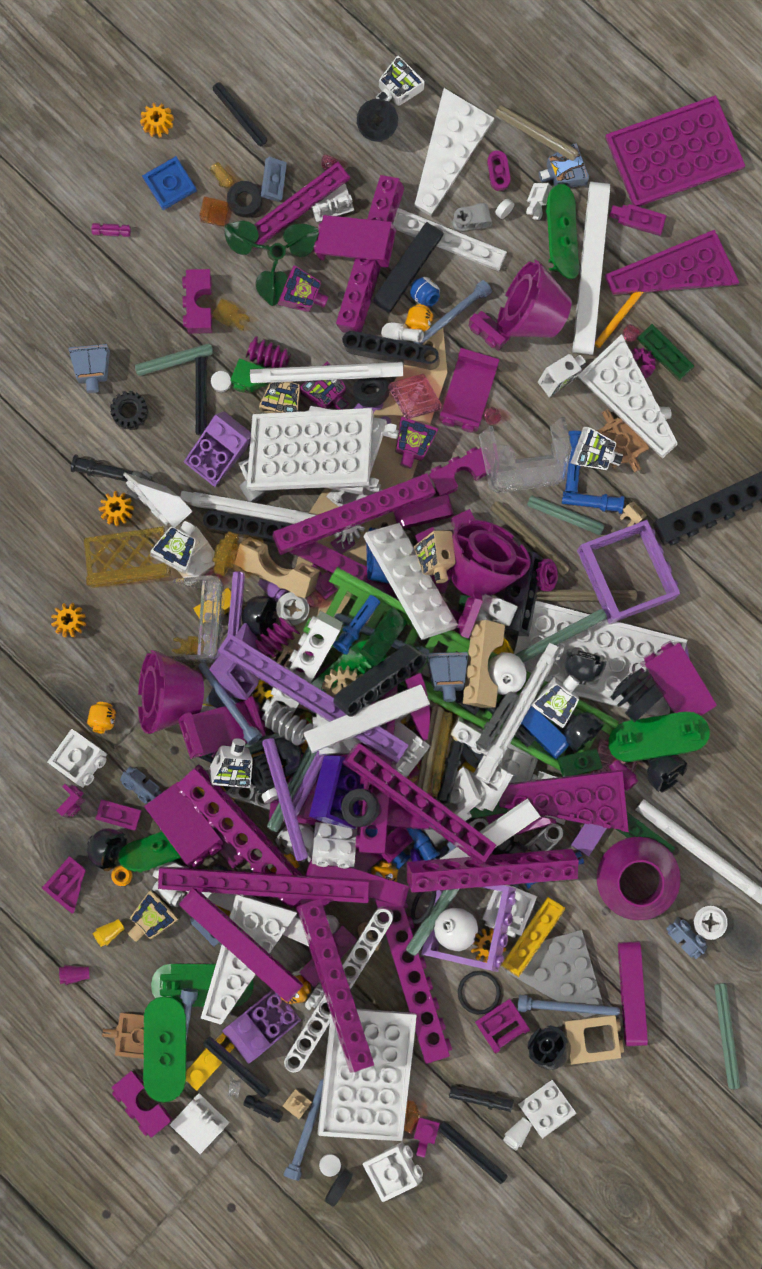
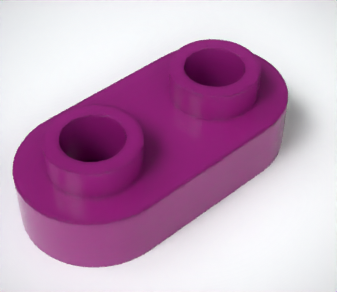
[487,151,510,191]

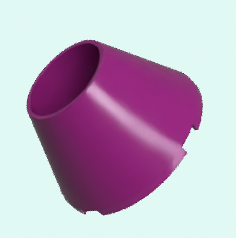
[497,260,572,338]
[451,520,530,596]
[138,650,204,734]
[596,837,681,921]

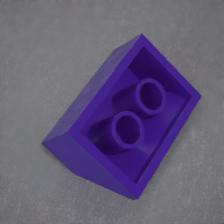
[309,756,364,829]

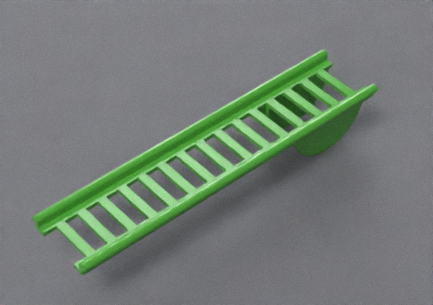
[303,567,619,775]

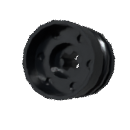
[356,99,398,142]
[610,667,666,723]

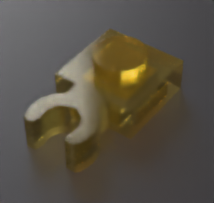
[212,299,250,331]
[172,636,209,659]

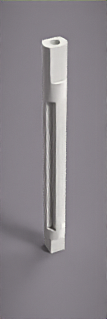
[250,362,403,383]
[180,491,316,524]
[475,643,560,783]
[635,799,762,904]

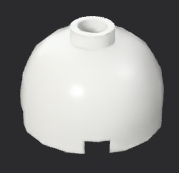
[488,652,527,695]
[275,824,314,862]
[434,908,478,951]

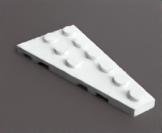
[414,88,494,217]
[578,334,677,458]
[201,894,298,1024]

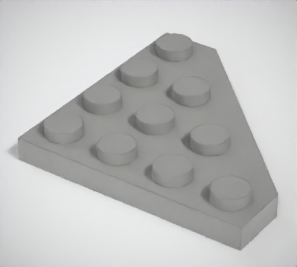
[502,930,604,1017]

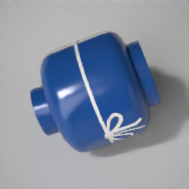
[410,277,440,307]

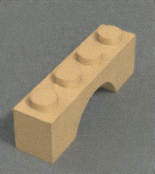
[235,537,320,599]
[463,620,505,708]

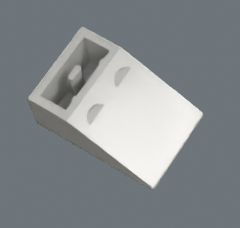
[123,473,192,528]

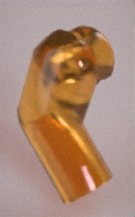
[404,1101,420,1134]

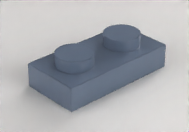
[261,157,287,202]

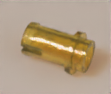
[210,162,234,189]

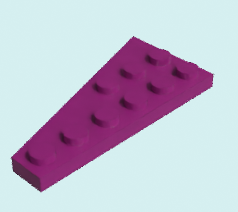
[605,229,739,295]
[499,770,629,832]

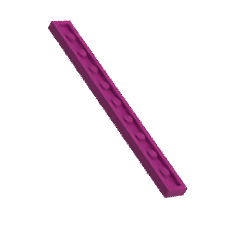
[290,542,462,634]
[158,867,370,903]

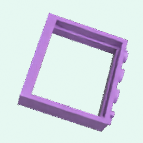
[577,520,680,624]
[422,885,517,972]

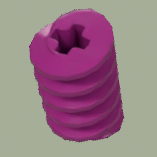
[246,336,291,368]
[255,617,300,658]

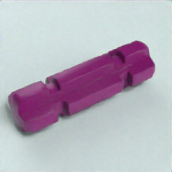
[91,223,131,237]

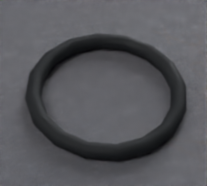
[411,891,436,924]
[458,971,501,1015]

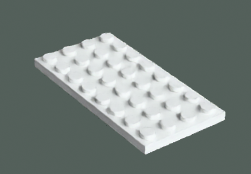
[514,601,687,716]

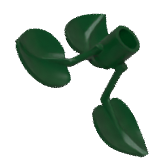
[224,221,319,306]

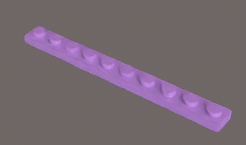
[218,633,409,764]

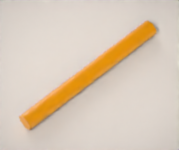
[595,292,644,348]

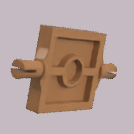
[597,409,649,473]
[102,1012,144,1059]

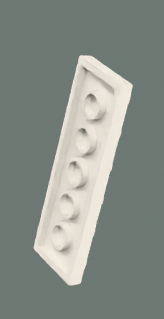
[363,523,458,640]

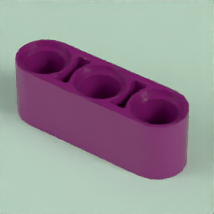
[393,495,454,529]

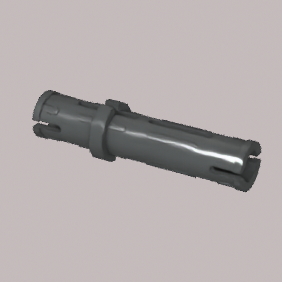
[476,691,519,750]

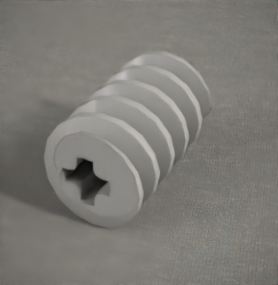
[265,704,313,746]

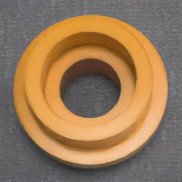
[111,865,133,886]

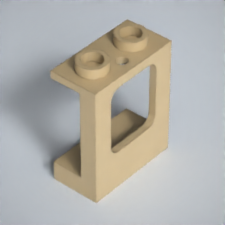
[563,1015,624,1065]

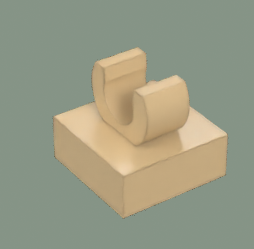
[620,501,647,527]
[283,1089,312,1119]

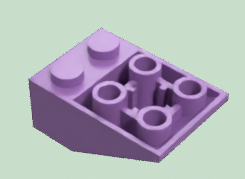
[184,411,251,487]
[209,623,260,700]
[222,990,301,1064]

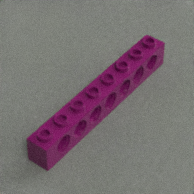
[336,175,404,333]
[273,473,435,555]
[355,685,398,854]
[342,743,496,863]
[177,764,303,908]
[407,849,578,893]
[297,899,374,1073]
[375,900,452,1064]

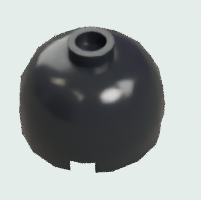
[241,596,277,637]
[564,649,607,685]
[564,712,605,753]
[263,736,302,778]
[647,754,688,793]
[87,828,127,871]
[527,1025,571,1070]

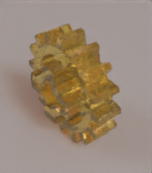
[212,531,239,576]

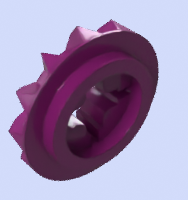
[631,348,655,379]
[536,559,558,592]

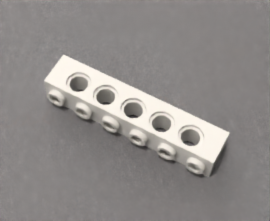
[261,611,343,721]

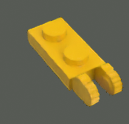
[186,1033,234,1091]

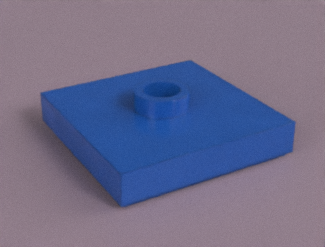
[142,156,197,210]

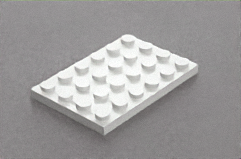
[247,408,373,491]
[318,1009,417,1141]

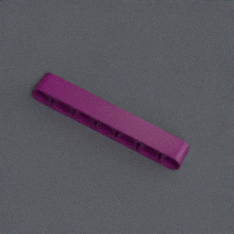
[179,887,303,1002]

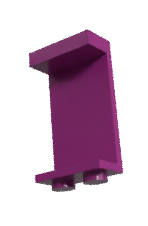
[314,215,397,267]
[439,348,500,433]
[640,641,717,716]
[178,696,266,759]
[144,782,224,869]

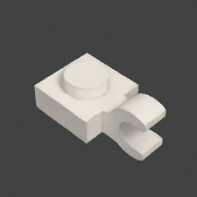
[526,183,553,220]

